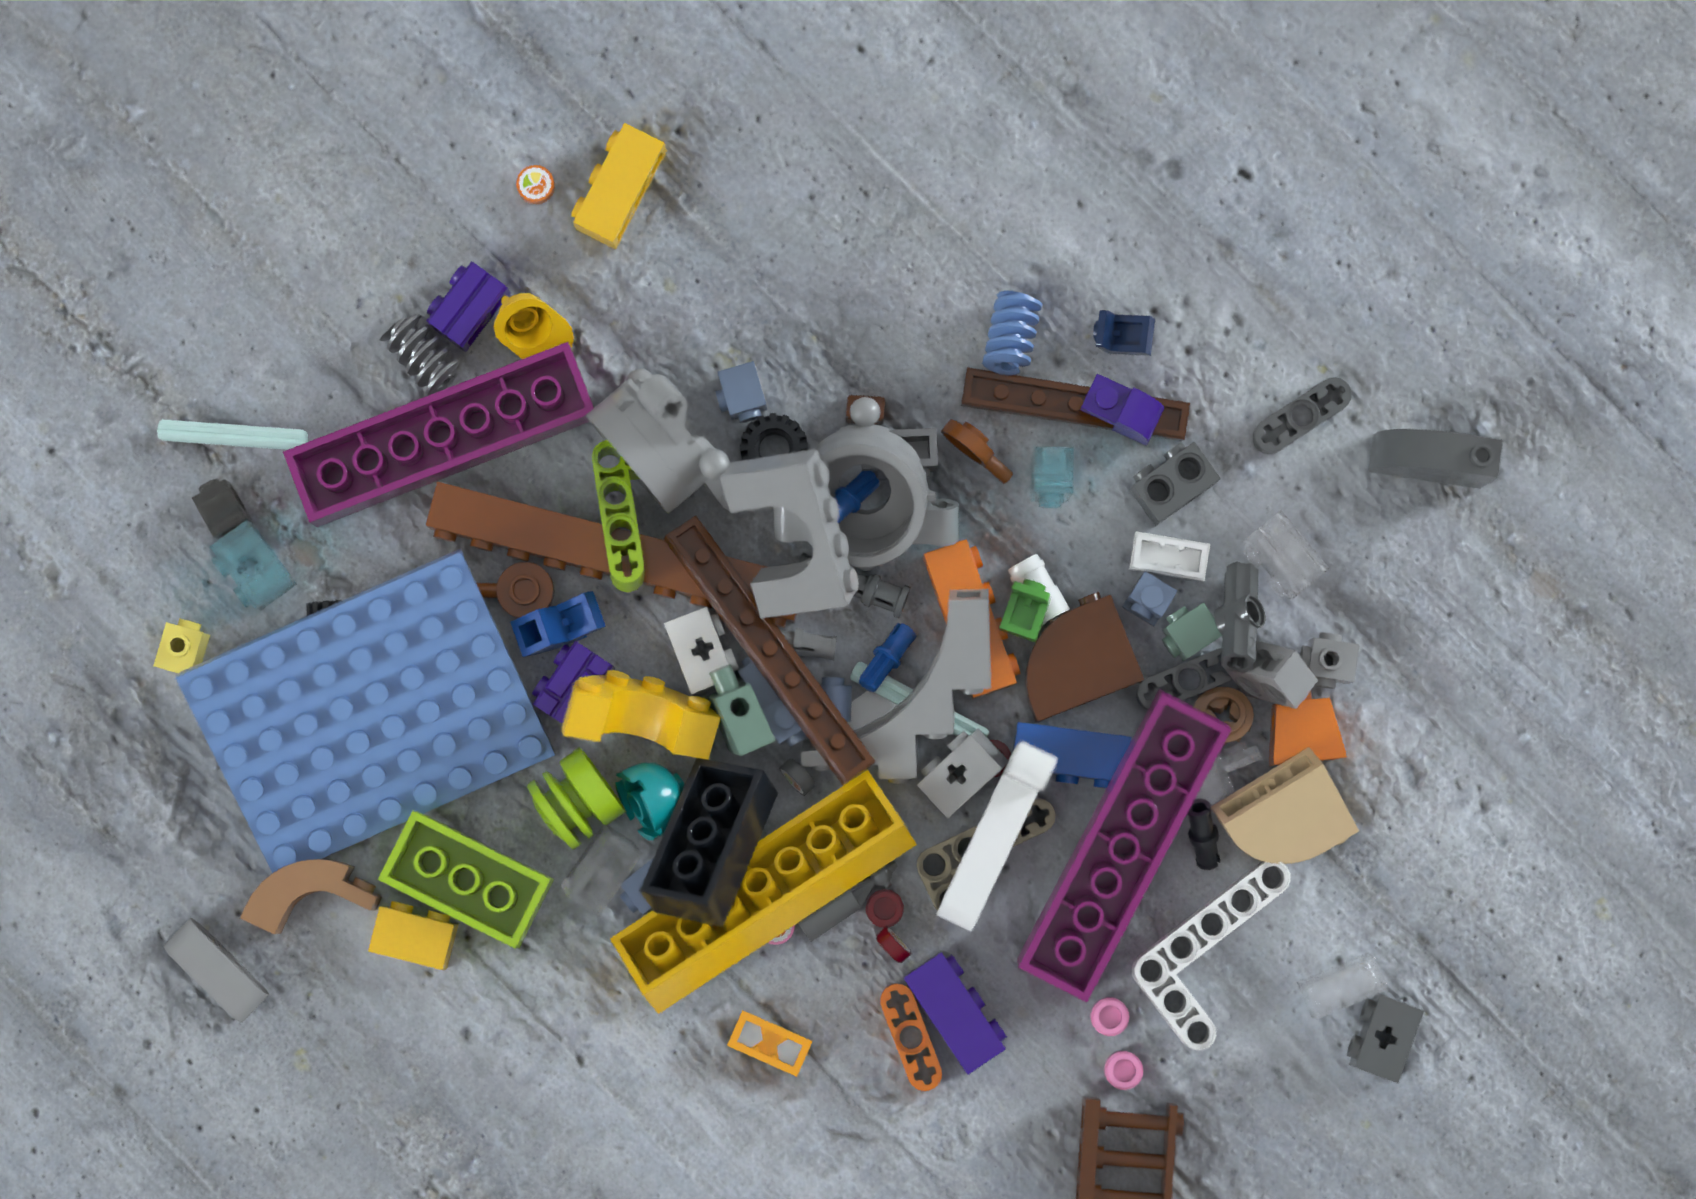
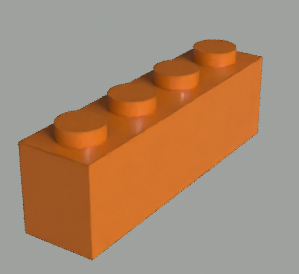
[923,539,1021,700]

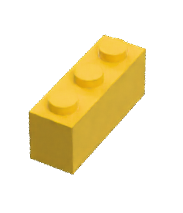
[571,123,667,250]

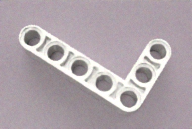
[936,741,1057,932]
[1131,862,1291,1050]

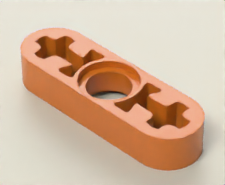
[880,983,942,1091]

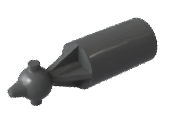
[798,861,898,942]

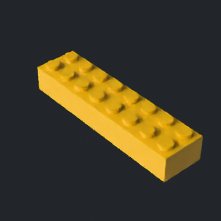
[610,770,917,1014]

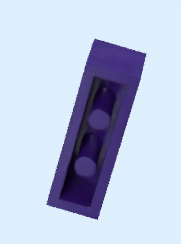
[903,951,1007,1075]

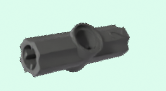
[1214,562,1266,673]

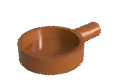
[941,419,1013,484]
[477,562,555,618]

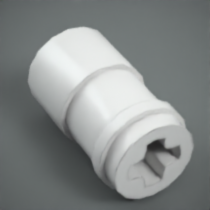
[1008,554,1070,625]

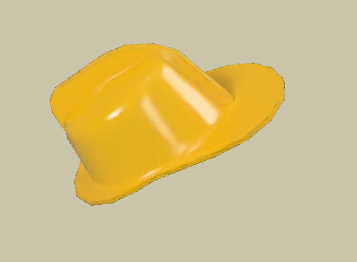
[493,293,574,359]

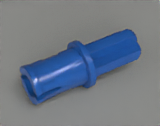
[834,470,880,524]
[859,623,917,692]

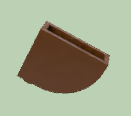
[1025,592,1144,723]

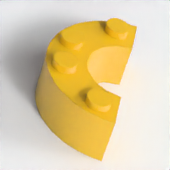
[561,670,721,760]

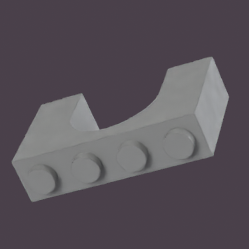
[720,449,859,618]

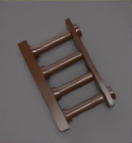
[1076,1096,1184,1199]

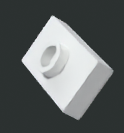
[1129,531,1210,582]

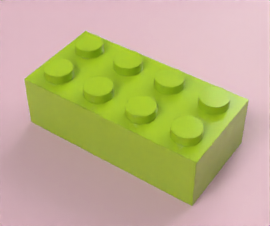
[377,810,554,949]

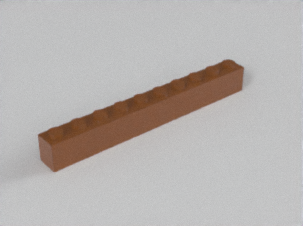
[426,481,797,628]

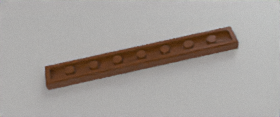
[664,515,876,786]

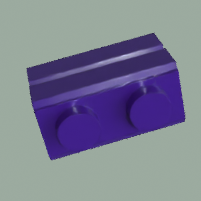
[426,261,511,352]
[532,641,615,724]

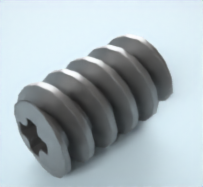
[379,313,460,396]

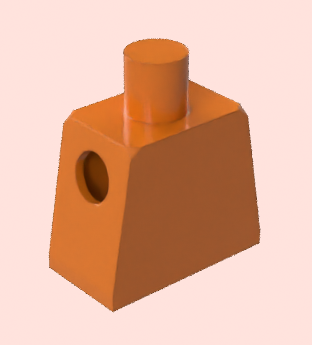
[1269,690,1347,766]

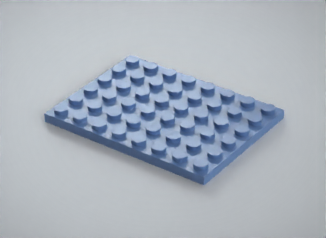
[175,549,555,873]

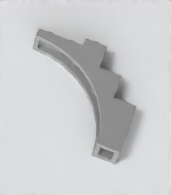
[801,589,991,784]

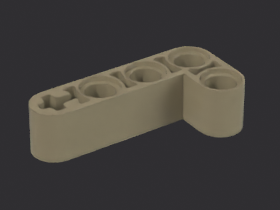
[916,799,1056,911]

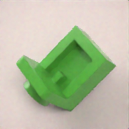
[999,579,1051,643]

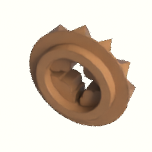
[1194,687,1254,746]

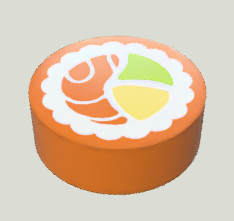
[516,165,555,205]

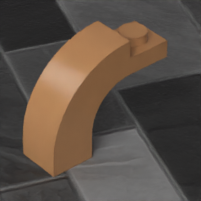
[240,859,383,934]

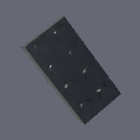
[639,758,778,927]

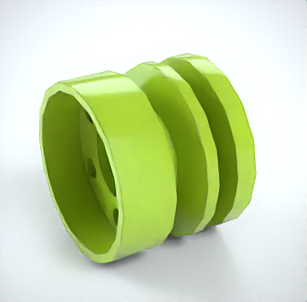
[526,747,627,850]

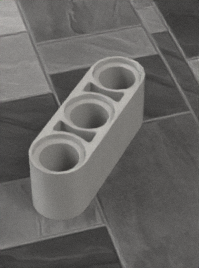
[163,918,269,1023]

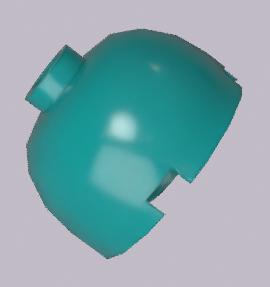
[615,763,685,841]

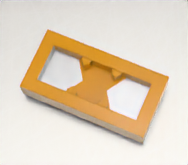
[727,1010,813,1077]

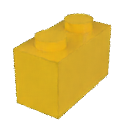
[368,901,459,970]

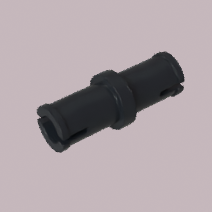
[1187,799,1221,870]

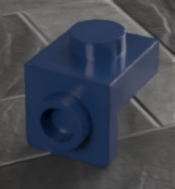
[1093,310,1155,356]

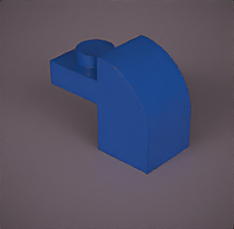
[510,591,606,657]

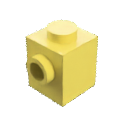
[153,618,210,673]

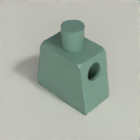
[708,664,775,756]

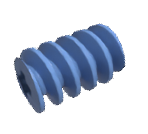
[982,291,1042,376]

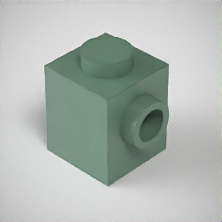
[1162,602,1222,661]

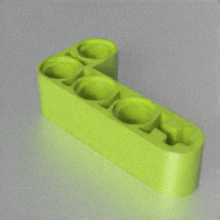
[592,440,645,592]

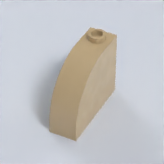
[1211,747,1359,864]

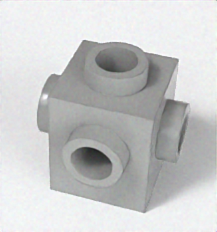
[1300,632,1360,689]

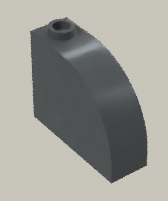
[1368,429,1503,489]

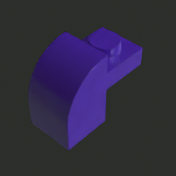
[1080,373,1164,446]

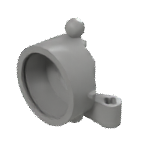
[585,369,730,514]
[773,397,959,571]

